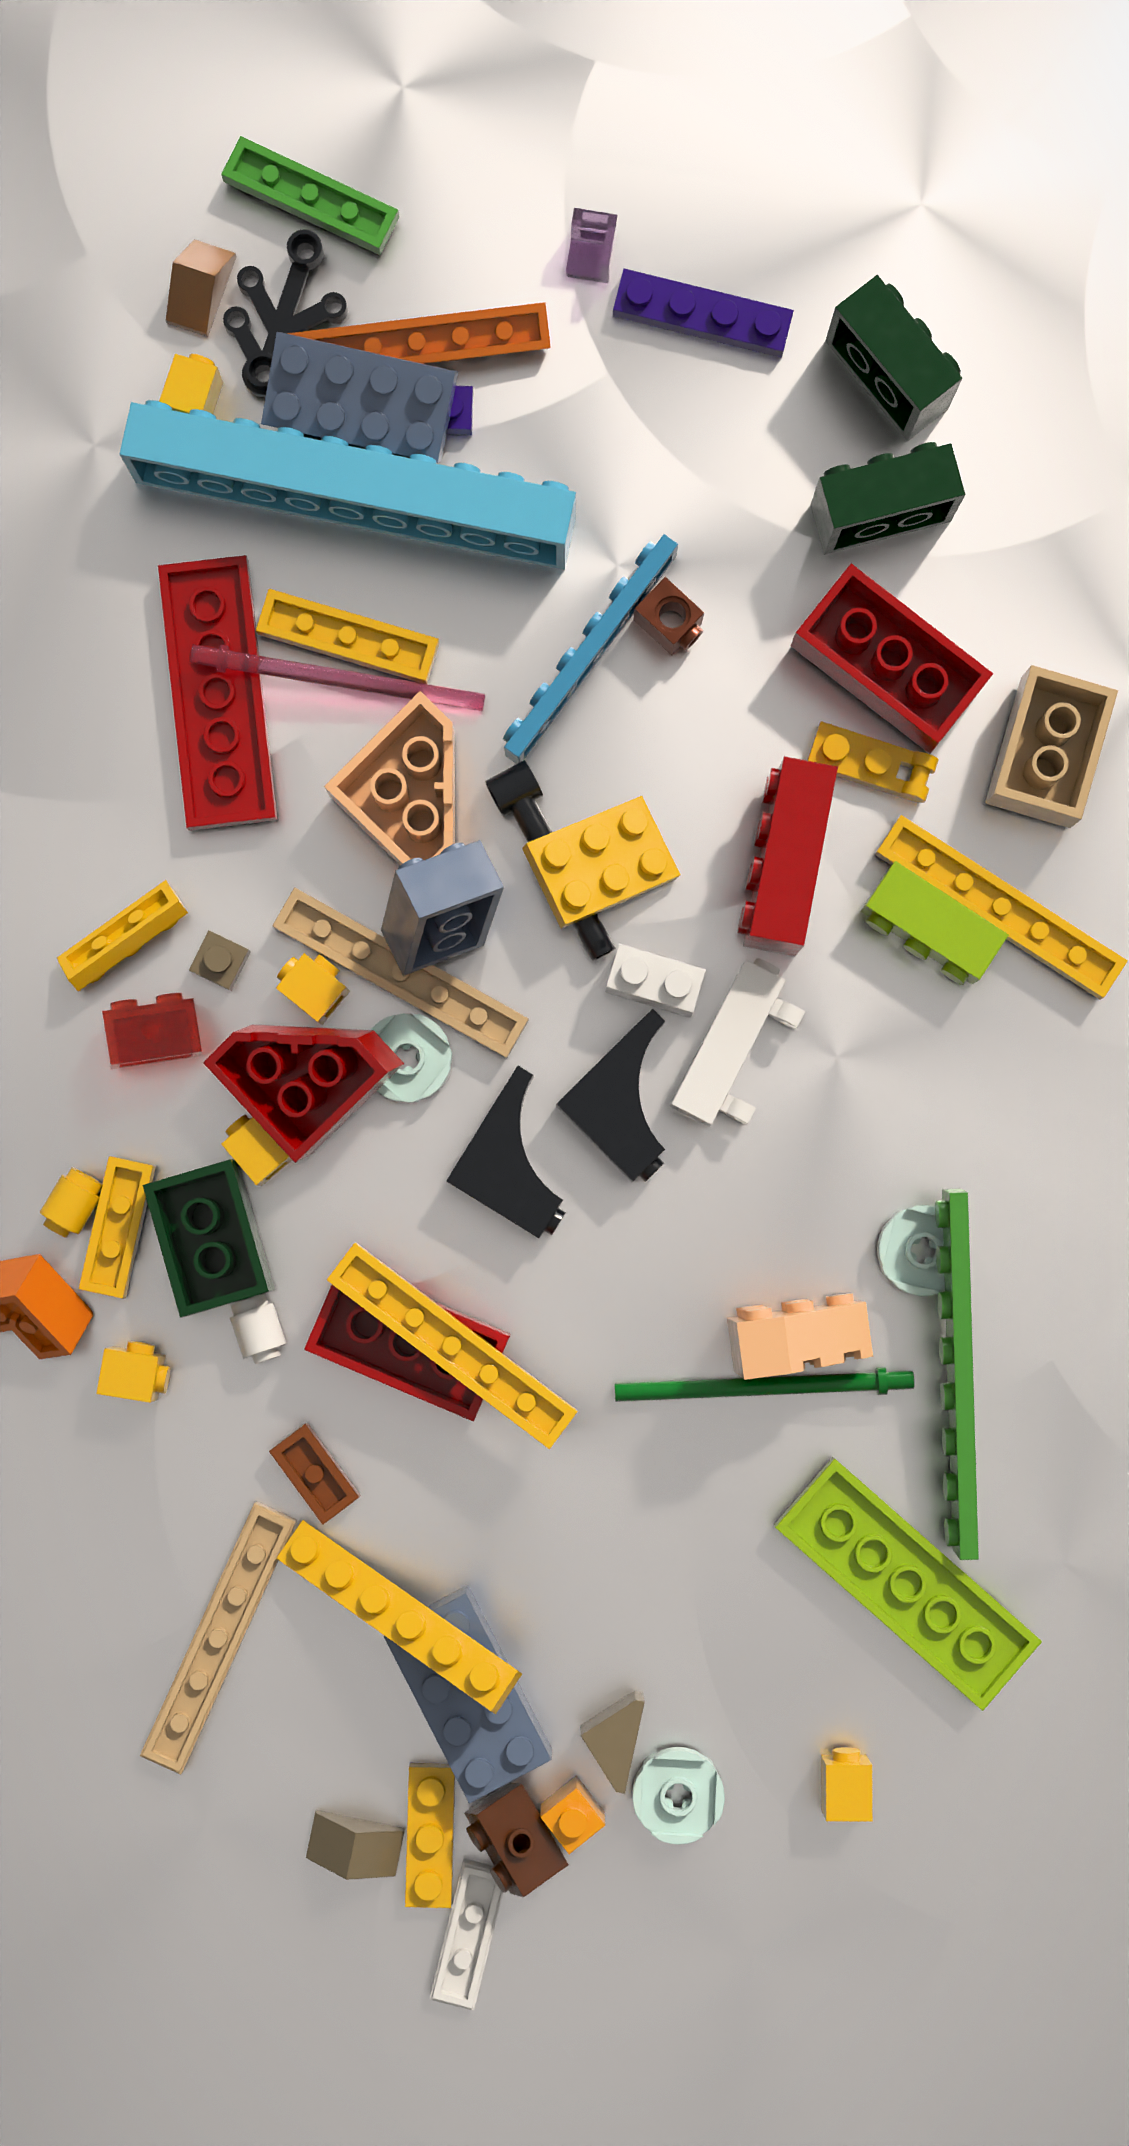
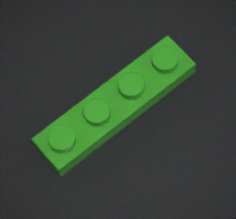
[221,136,399,255]

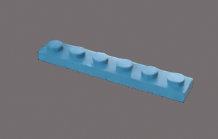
[503,534,678,764]

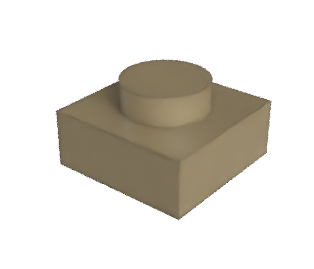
[189,930,251,991]

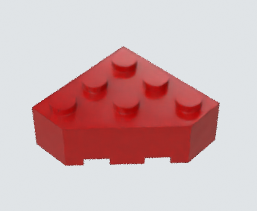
[203,1025,404,1163]

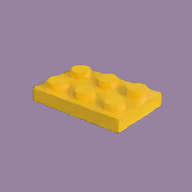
[522,796,680,929]

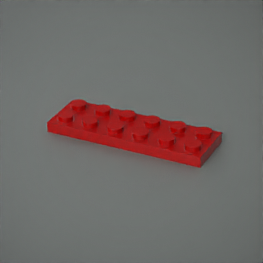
[158,555,277,831]

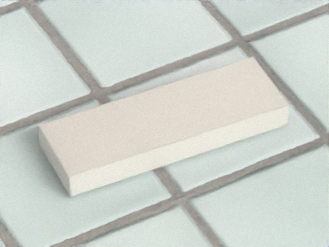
[430,1859,503,2011]

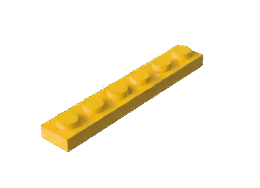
[875,815,1128,1000]
[327,1243,578,1450]
[276,1520,522,1714]

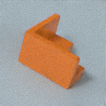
[0,1254,93,1359]

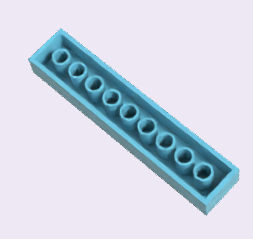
[119,400,576,570]

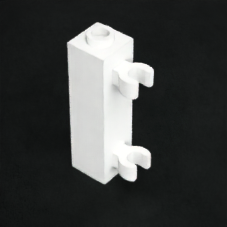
[670,958,805,1127]

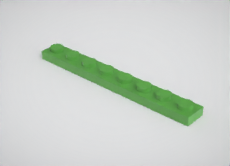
[935,1188,979,1560]

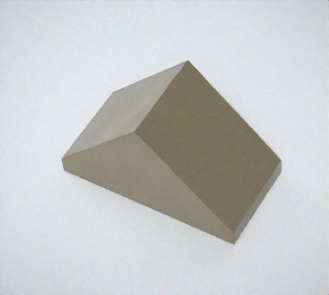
[580,1691,645,1794]
[306,1810,405,1880]

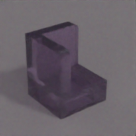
[566,208,618,283]

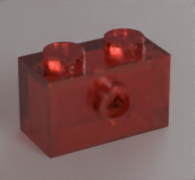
[102,993,202,1070]

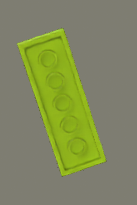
[774,1457,1042,1711]

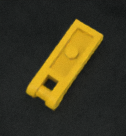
[807,721,939,803]

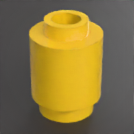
[40,1167,102,1238]

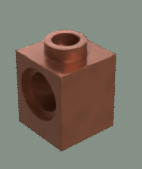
[633,577,704,655]

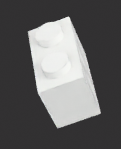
[605,943,706,1018]

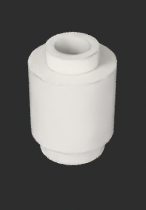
[230,1294,287,1364]

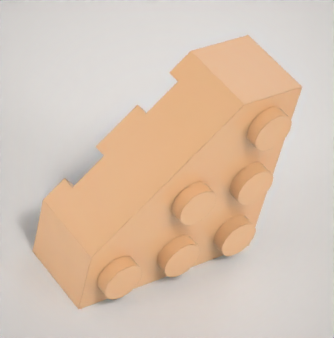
[324,691,455,866]
[727,1293,873,1380]

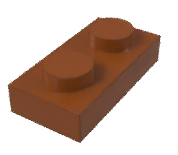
[269,1423,361,1525]

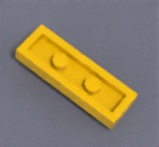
[57,880,188,991]
[78,1156,156,1299]
[405,1763,455,1908]

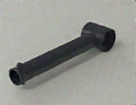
[485,760,616,961]

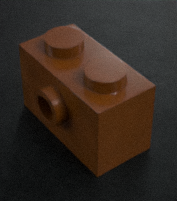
[464,1782,569,1897]

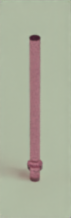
[190,645,485,711]

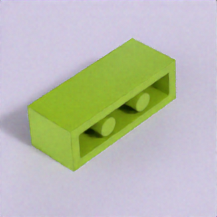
[860,861,1009,985]

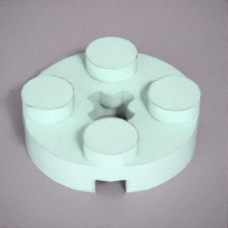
[371,1013,453,1103]
[877,1205,945,1296]
[632,1747,725,1844]

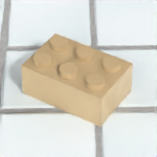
[985,665,1118,828]

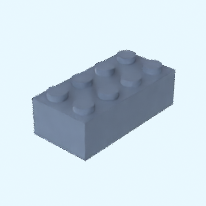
[261,332,458,463]
[384,1585,552,1804]

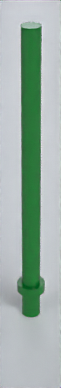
[615,1367,914,1402]

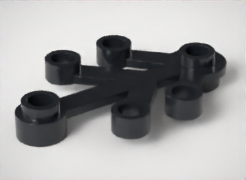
[223,229,348,397]

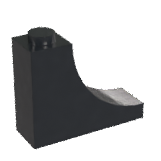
[556,1009,665,1182]
[446,1066,566,1239]

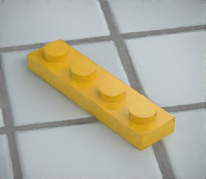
[256,589,440,685]

